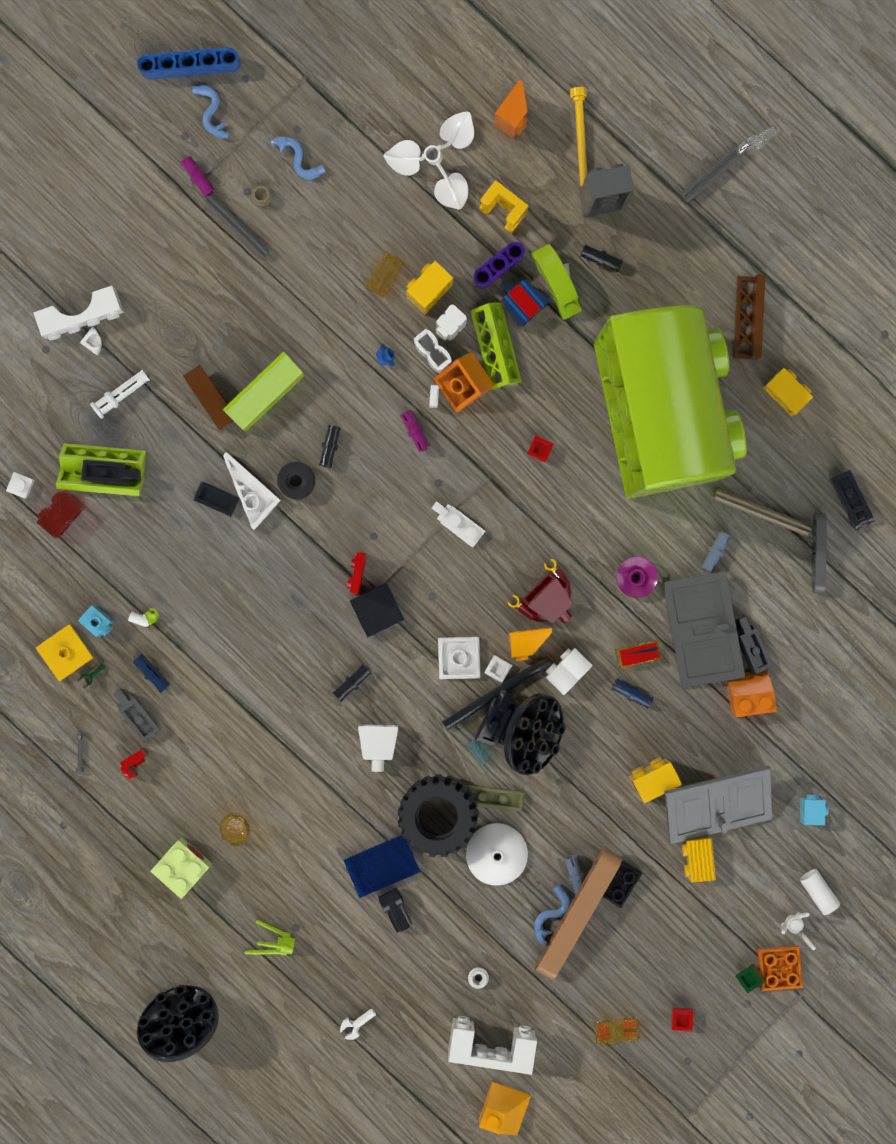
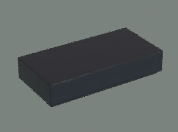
[193,481,240,517]

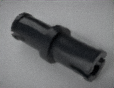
[580,244,623,272]
[319,425,341,468]
[332,664,372,702]

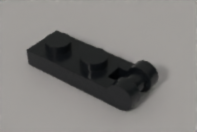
[830,470,874,531]

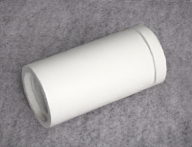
[800,869,840,915]

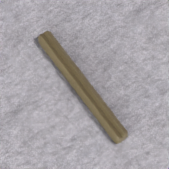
[713,489,811,536]

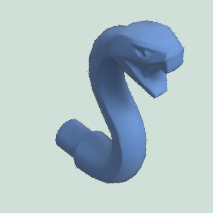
[192,85,229,139]
[271,136,326,180]
[534,884,571,945]

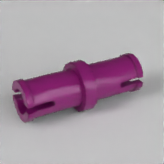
[180,155,215,197]
[400,410,430,453]

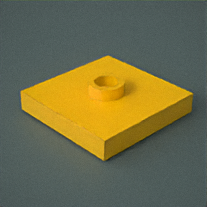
[36,624,94,682]

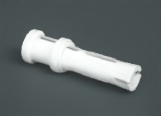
[90,370,149,419]

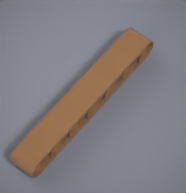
[535,848,622,980]

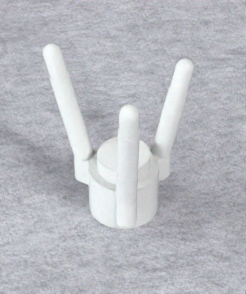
[781,912,816,950]

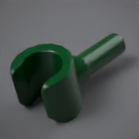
[78,664,105,688]

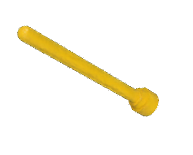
[570,87,587,187]

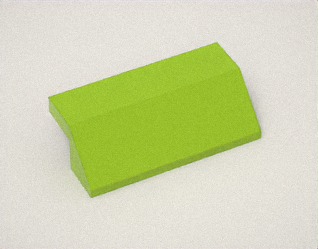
[223,351,305,432]
[56,443,146,496]

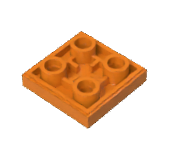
[757,945,803,991]

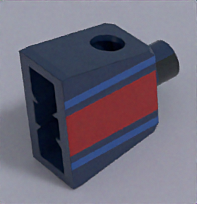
[500,277,550,330]

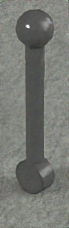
[76,731,84,774]

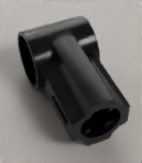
[378,888,413,933]

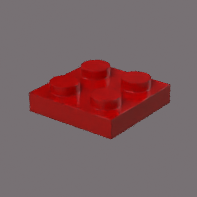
[347,552,367,594]

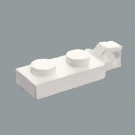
[432,501,485,548]

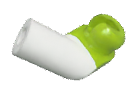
[128,608,160,627]

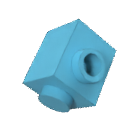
[78,605,114,637]
[800,794,829,825]

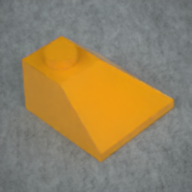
[508,627,552,661]
[478,1081,531,1135]

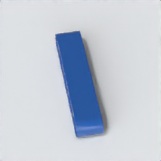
[137,47,241,79]

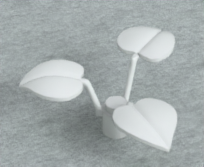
[384,112,474,210]

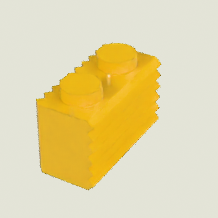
[682,836,716,883]

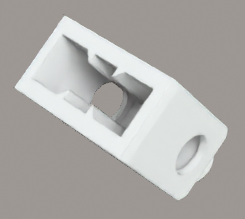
[358,724,398,772]

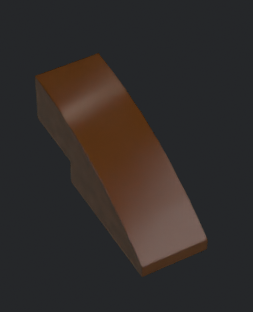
[183,365,233,430]

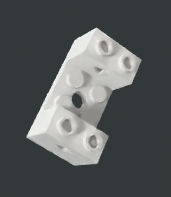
[448,1016,537,1075]

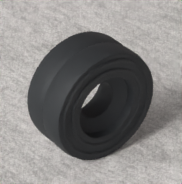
[277,462,315,500]

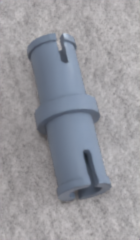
[700,531,731,574]
[564,854,585,895]

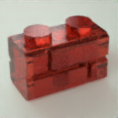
[37,491,86,539]

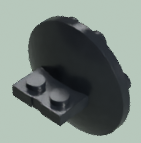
[498,693,566,775]
[137,985,219,1062]

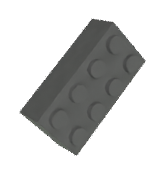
[580,164,634,217]

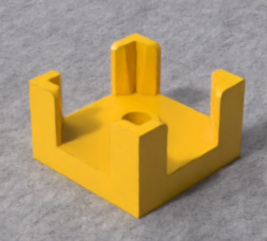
[479,180,529,234]

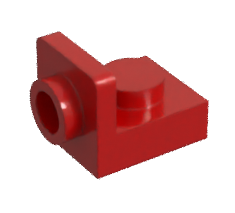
[120,748,148,780]

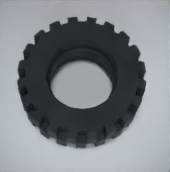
[398,774,479,858]

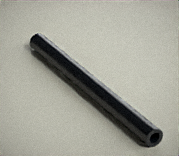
[442,656,552,730]

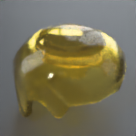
[219,813,251,847]

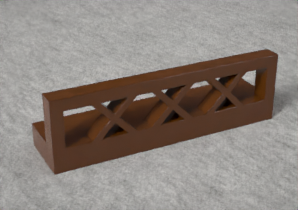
[733,274,766,360]

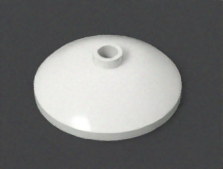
[466,823,528,885]

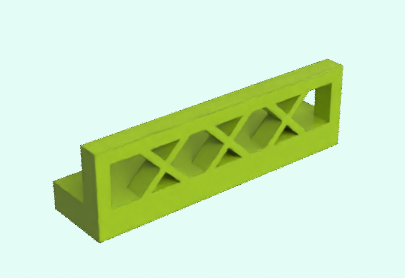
[470,302,522,390]

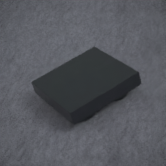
[349,582,405,638]
[602,860,643,908]

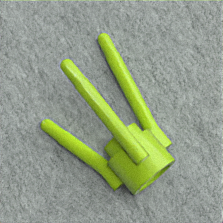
[244,920,295,956]

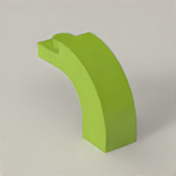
[531,244,582,320]

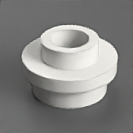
[468,967,489,989]

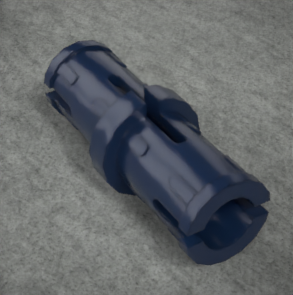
[133,654,170,693]
[611,678,654,709]

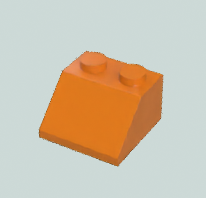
[493,79,528,139]
[433,352,495,413]
[726,669,777,717]

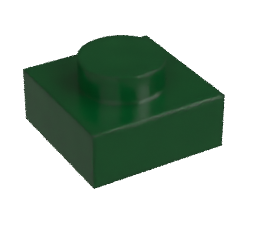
[735,964,766,994]

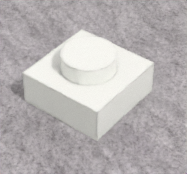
[6,472,35,499]

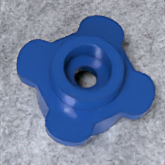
[376,344,395,367]

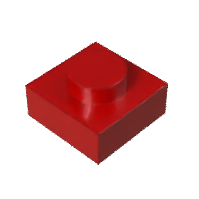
[526,435,554,463]
[671,1008,694,1031]

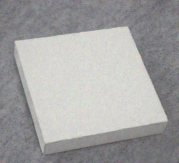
[438,637,480,679]

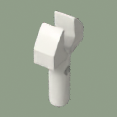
[340,1009,376,1040]

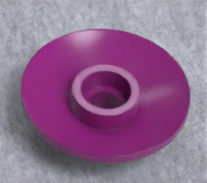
[616,557,658,598]

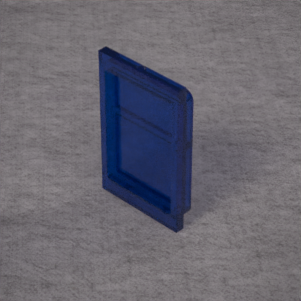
[343,835,420,898]

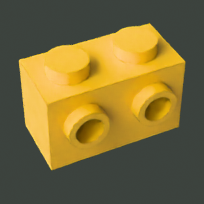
[763,368,813,417]

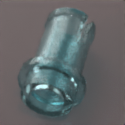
[466,739,490,766]

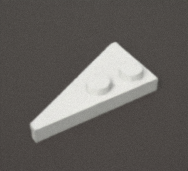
[224,452,281,530]

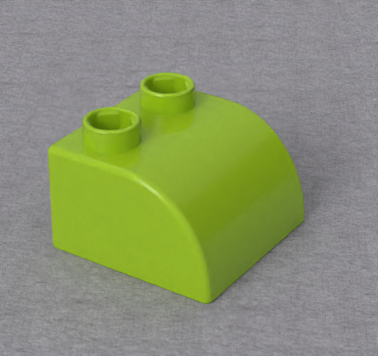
[594,305,747,499]

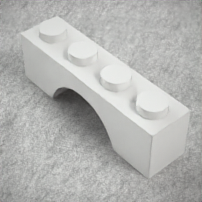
[33,286,124,340]

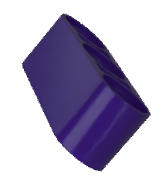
[473,242,525,289]

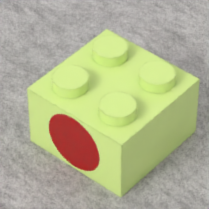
[150,837,212,899]

